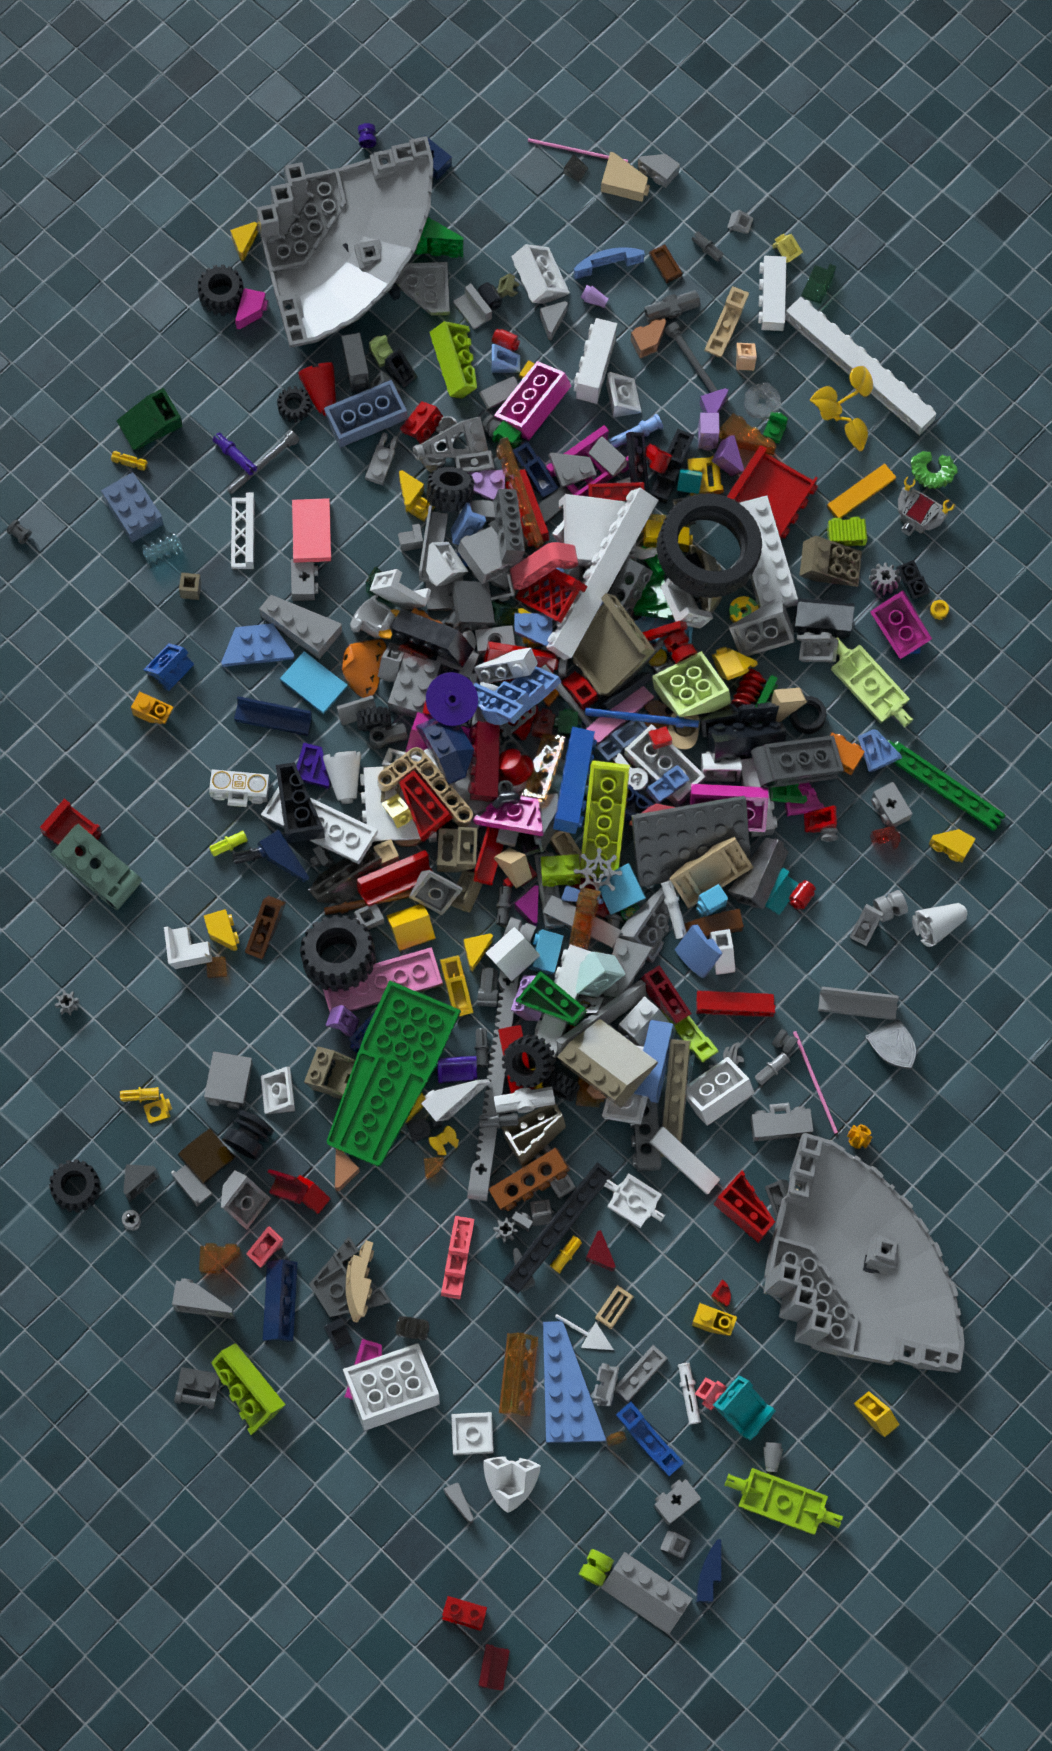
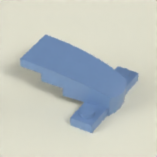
[474,666,562,725]

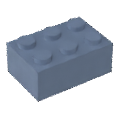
[101,472,164,543]

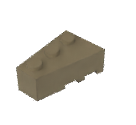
[502,1103,566,1168]

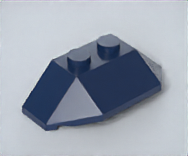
[416,718,474,785]

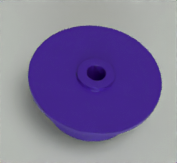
[426,672,478,726]

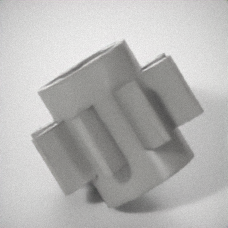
[55,990,80,1016]
[493,1217,518,1243]

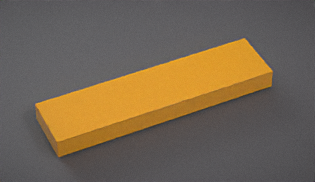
[827,464,896,518]

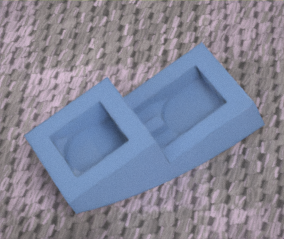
[646,765,690,804]

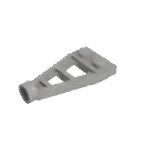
[413,417,488,460]

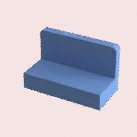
[451,502,486,545]

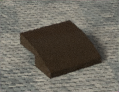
[177,1128,235,1184]

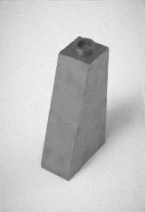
[728,837,788,910]

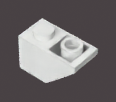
[709,929,735,975]

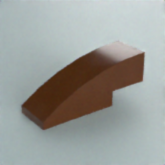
[684,909,744,940]

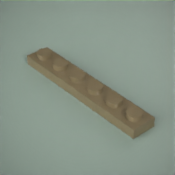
[660,1039,691,1157]

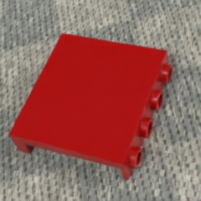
[727,445,818,540]

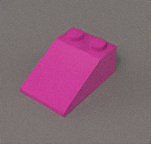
[870,590,932,659]

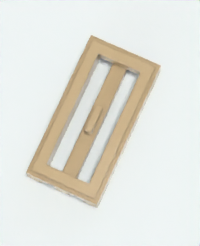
[595,1285,634,1330]

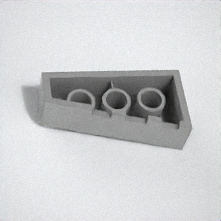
[259,595,343,659]

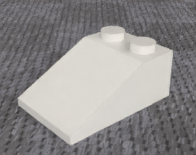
[422,1079,490,1121]

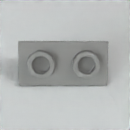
[592,1363,619,1406]

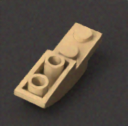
[346,1240,374,1323]

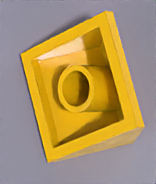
[386,904,436,951]

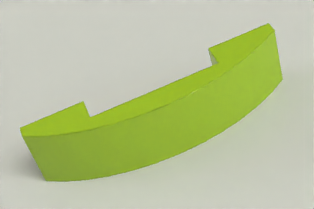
[660,1008,718,1062]

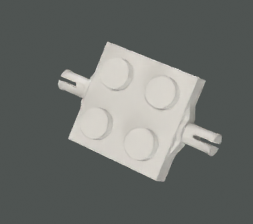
[604,1173,665,1229]

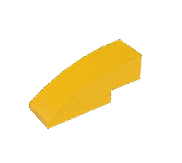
[440,955,473,1016]

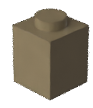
[179,572,202,600]

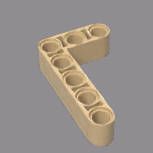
[377,747,473,827]

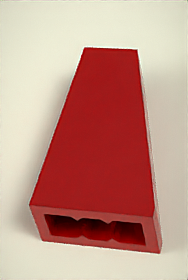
[484,641,558,683]

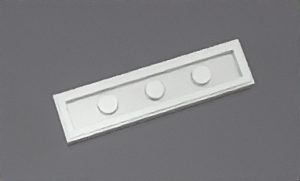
[650,1127,720,1194]

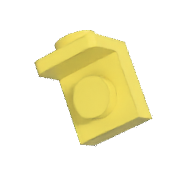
[772,234,803,263]
[382,793,413,828]

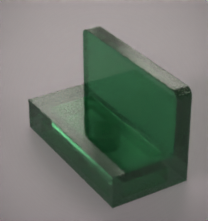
[801,264,837,304]

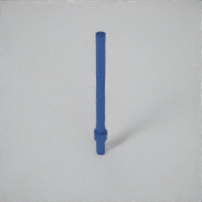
[585,708,699,728]

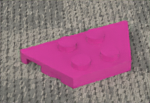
[473,796,544,836]

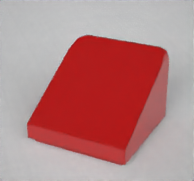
[648,727,673,750]

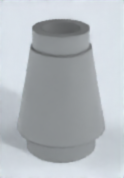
[763,1442,783,1472]

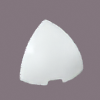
[484,1457,541,1513]

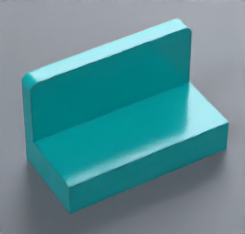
[765,868,799,915]

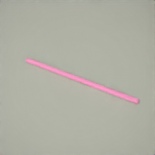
[528,138,628,163]
[793,1031,838,1134]

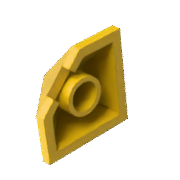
[712,647,758,680]

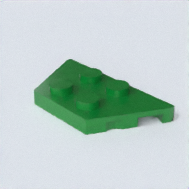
[632,569,674,620]

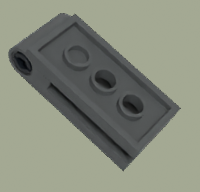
[751,735,844,788]

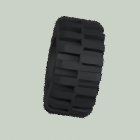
[300,915,376,992]

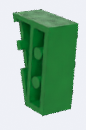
[516,971,587,1026]

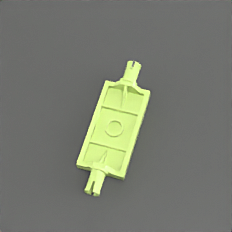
[831,637,913,728]

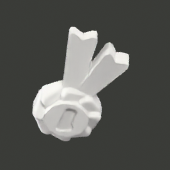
[613,753,649,791]

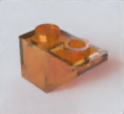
[199,1243,241,1274]

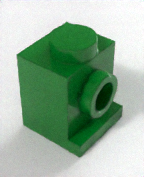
[492,420,522,451]

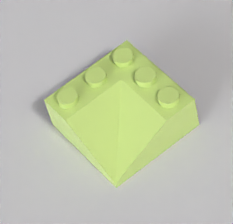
[652,651,731,717]

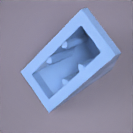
[492,344,520,373]

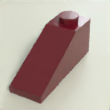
[639,965,692,1024]

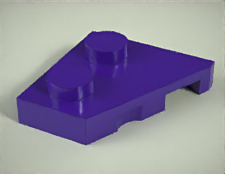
[296,743,330,789]

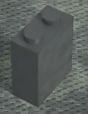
[342,333,369,392]

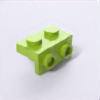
[541,854,581,887]

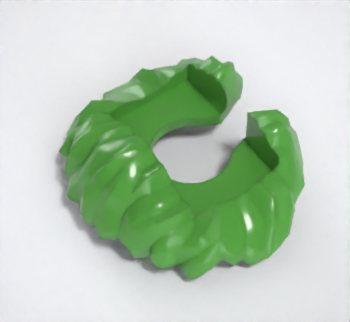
[911,451,958,489]

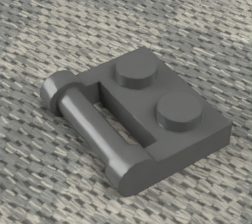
[174,1367,220,1410]

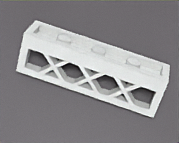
[231,493,255,569]

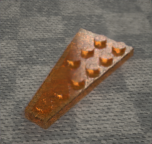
[496,437,544,548]

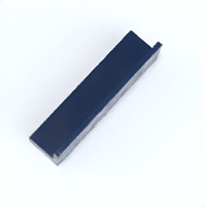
[234,696,312,736]
[263,1259,298,1342]

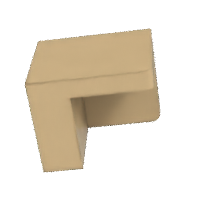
[374,839,399,869]

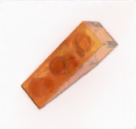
[719,413,777,455]
[568,887,601,950]

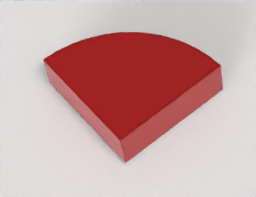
[711,1279,731,1308]

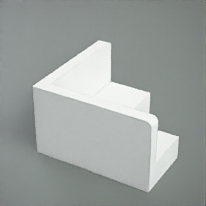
[164,927,212,969]

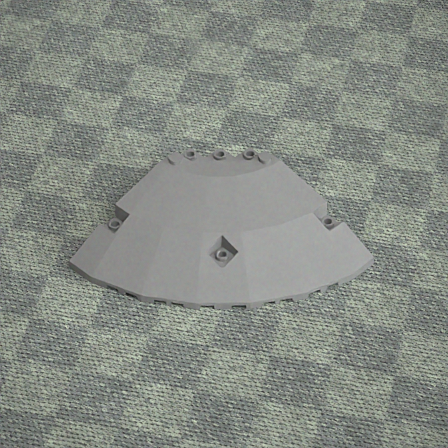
[257,136,433,348]
[764,1133,965,1373]

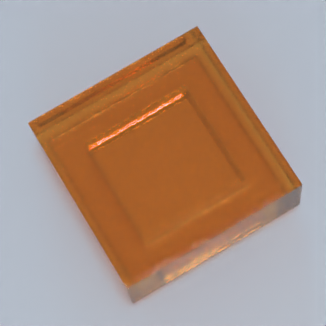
[206,956,227,978]

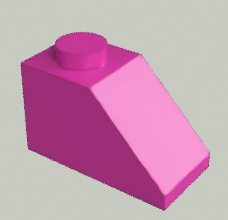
[235,288,269,329]

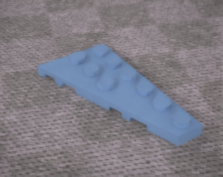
[543,1321,606,1443]

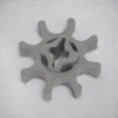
[574,848,622,897]

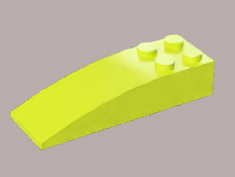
[580,761,631,879]

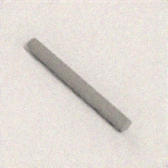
[541,664,593,728]

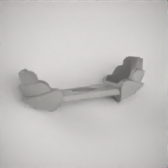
[421,416,460,471]

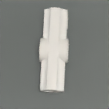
[494,1087,555,1114]

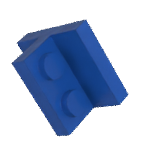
[143,643,194,691]

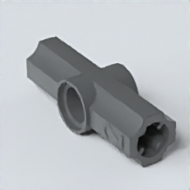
[644,290,701,323]

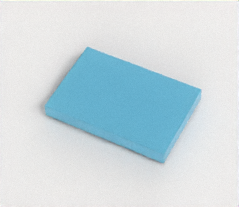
[280,651,348,715]

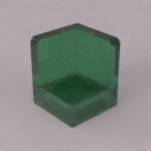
[491,600,518,626]

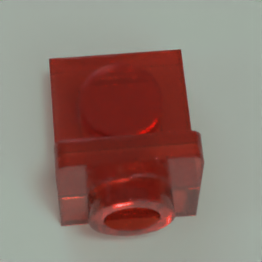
[870,826,901,849]

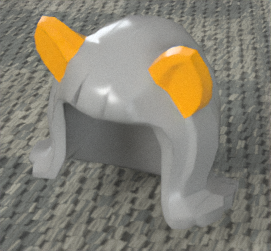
[350,595,400,639]

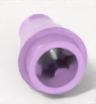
[581,285,609,308]

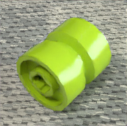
[578,1549,614,1587]

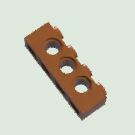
[489,1148,570,1211]

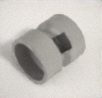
[873,890,908,922]
[503,917,537,944]

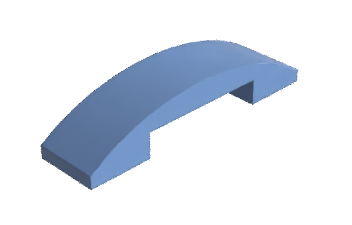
[573,247,645,280]

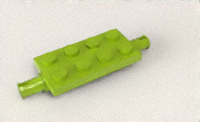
[724,1468,843,1535]

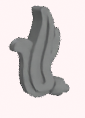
[709,1042,744,1069]

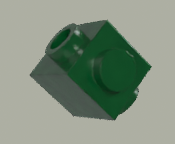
[554,709,581,739]

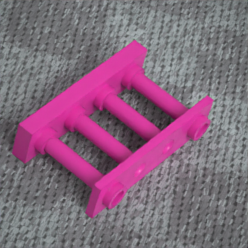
[546,425,629,497]

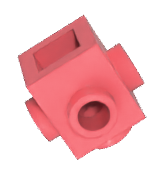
[695,1378,727,1411]

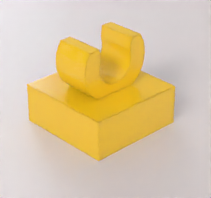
[409,495,435,522]

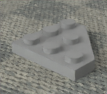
[395,262,450,316]

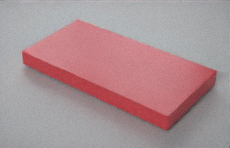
[292,499,331,563]

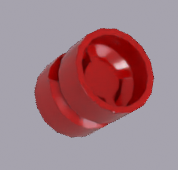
[663,630,697,664]

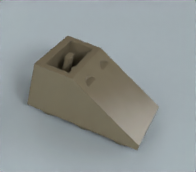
[800,536,862,587]

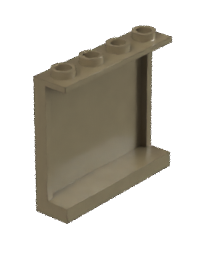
[572,593,655,697]

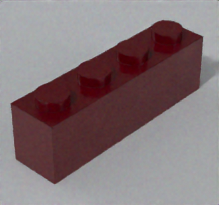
[468,721,500,802]

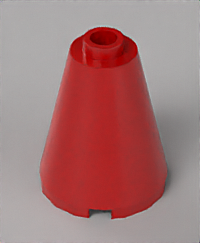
[298,362,336,416]

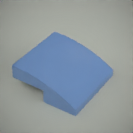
[675,925,723,978]

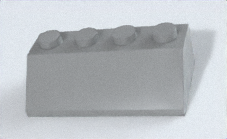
[601,1552,693,1635]

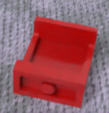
[40,799,102,856]
[442,1596,487,1631]

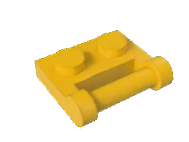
[687,456,724,496]

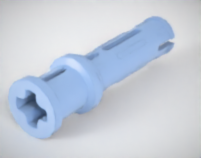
[608,414,663,448]

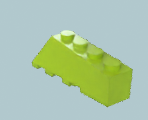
[429,321,477,399]
[211,1343,286,1435]

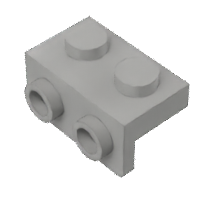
[797,632,838,662]

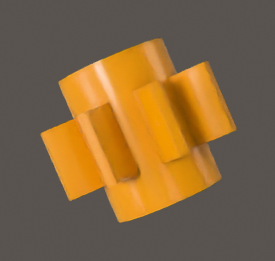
[847,1125,873,1149]

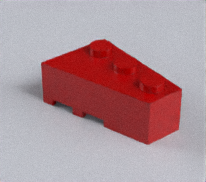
[399,771,453,842]
[713,1170,775,1243]

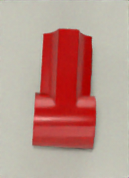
[645,444,672,473]

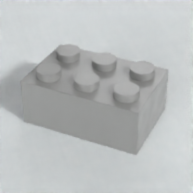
[388,652,441,718]

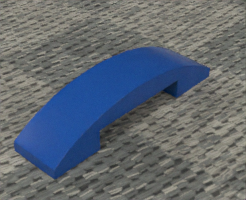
[616,1402,684,1476]

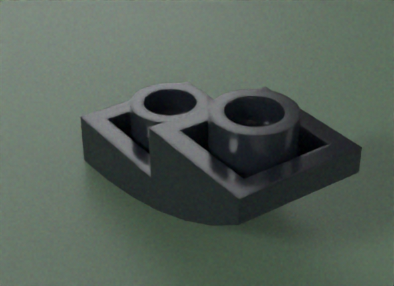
[896,560,930,600]

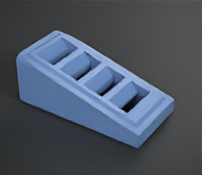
[561,886,604,904]

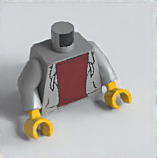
[898,476,955,536]

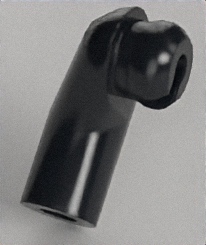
[492,791,521,811]

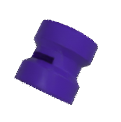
[358,123,376,148]

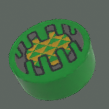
[621,904,639,922]

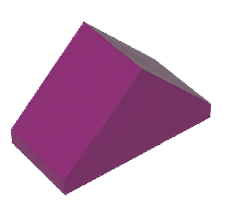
[515,886,539,926]

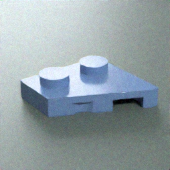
[515,613,552,650]
[858,729,902,772]

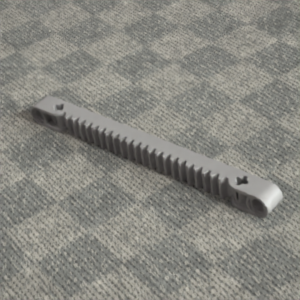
[467,969,519,1201]

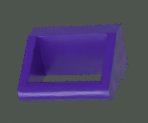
[437,1056,477,1084]

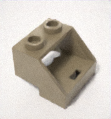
[437,827,477,873]
[304,1047,355,1099]

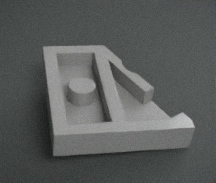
[548,453,596,488]

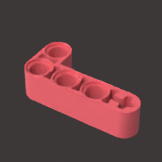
[510,542,579,590]

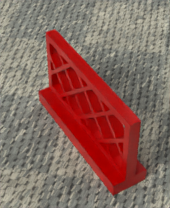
[515,569,588,623]

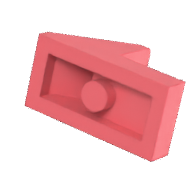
[247,1226,283,1267]

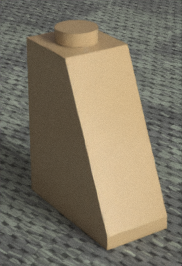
[601,152,650,202]

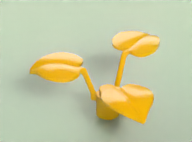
[810,366,873,451]

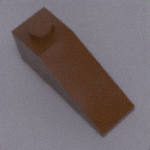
[245,895,286,959]

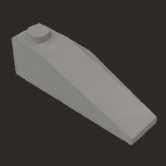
[620,880,680,963]

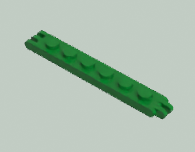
[887,740,1006,831]

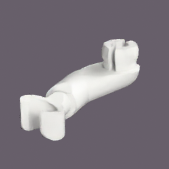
[628,545,658,559]

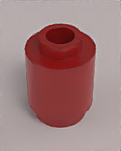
[491,329,520,352]
[789,880,816,909]

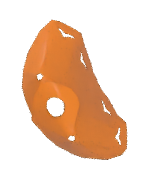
[342,639,386,698]

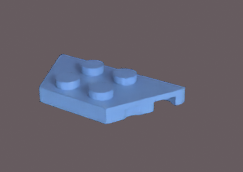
[221,623,294,667]

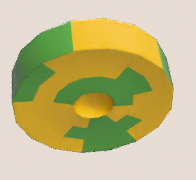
[729,596,759,623]

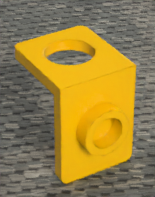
[144,1093,172,1124]

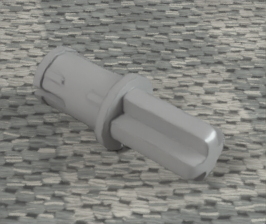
[755,1052,790,1085]

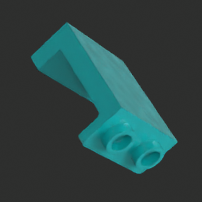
[713,1375,776,1440]

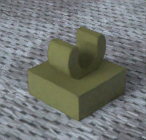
[497,273,519,298]

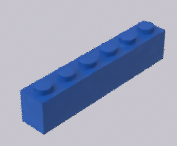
[553,727,597,834]

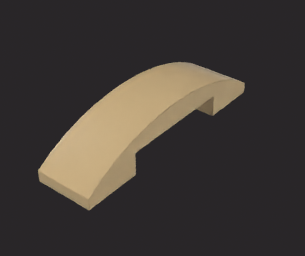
[704,286,749,358]

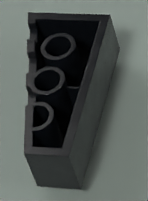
[390,609,474,668]
[276,762,325,843]

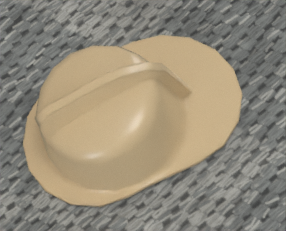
[668,713,700,750]

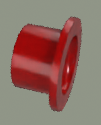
[498,749,534,786]

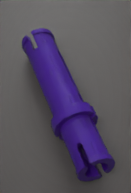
[212,432,258,476]

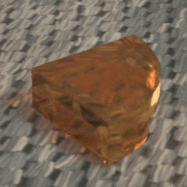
[424,1157,444,1179]

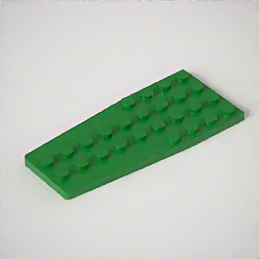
[327,980,461,1167]

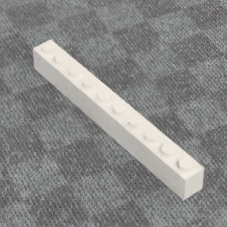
[785,297,937,436]
[546,488,658,660]

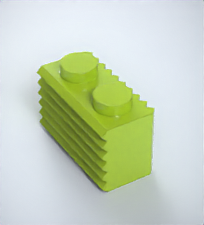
[827,517,867,546]

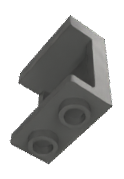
[447,581,495,632]

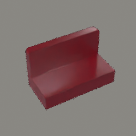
[267,1169,308,1204]
[478,1644,510,1691]

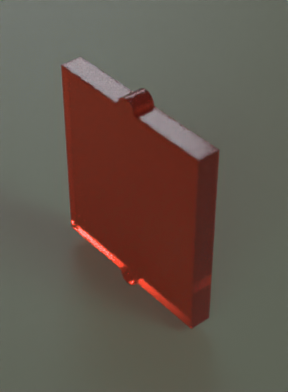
[398,641,435,660]

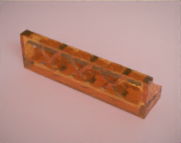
[522,733,566,802]
[499,1332,538,1417]

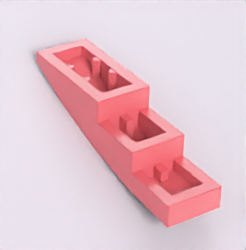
[441,1216,475,1299]

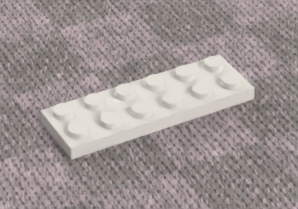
[261,787,378,864]

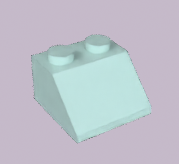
[575,952,625,997]

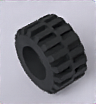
[197,264,244,316]
[426,467,474,512]
[502,1035,556,1088]
[49,1159,101,1213]

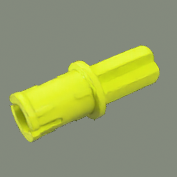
[209,831,248,856]

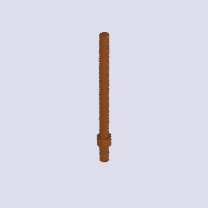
[324,889,413,915]

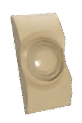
[669,837,754,909]

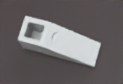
[474,648,538,683]

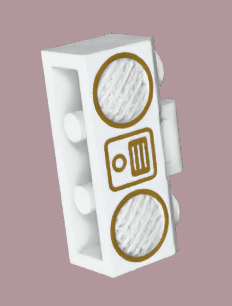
[209,769,270,807]

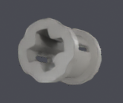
[122,1210,141,1231]

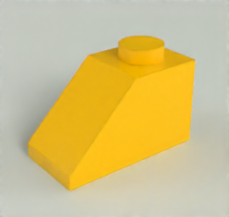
[854,1391,899,1437]

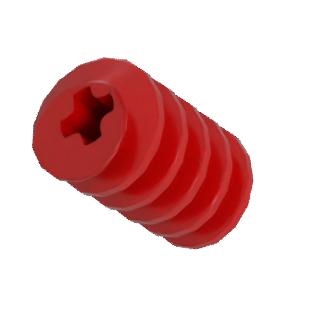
[731,669,766,709]

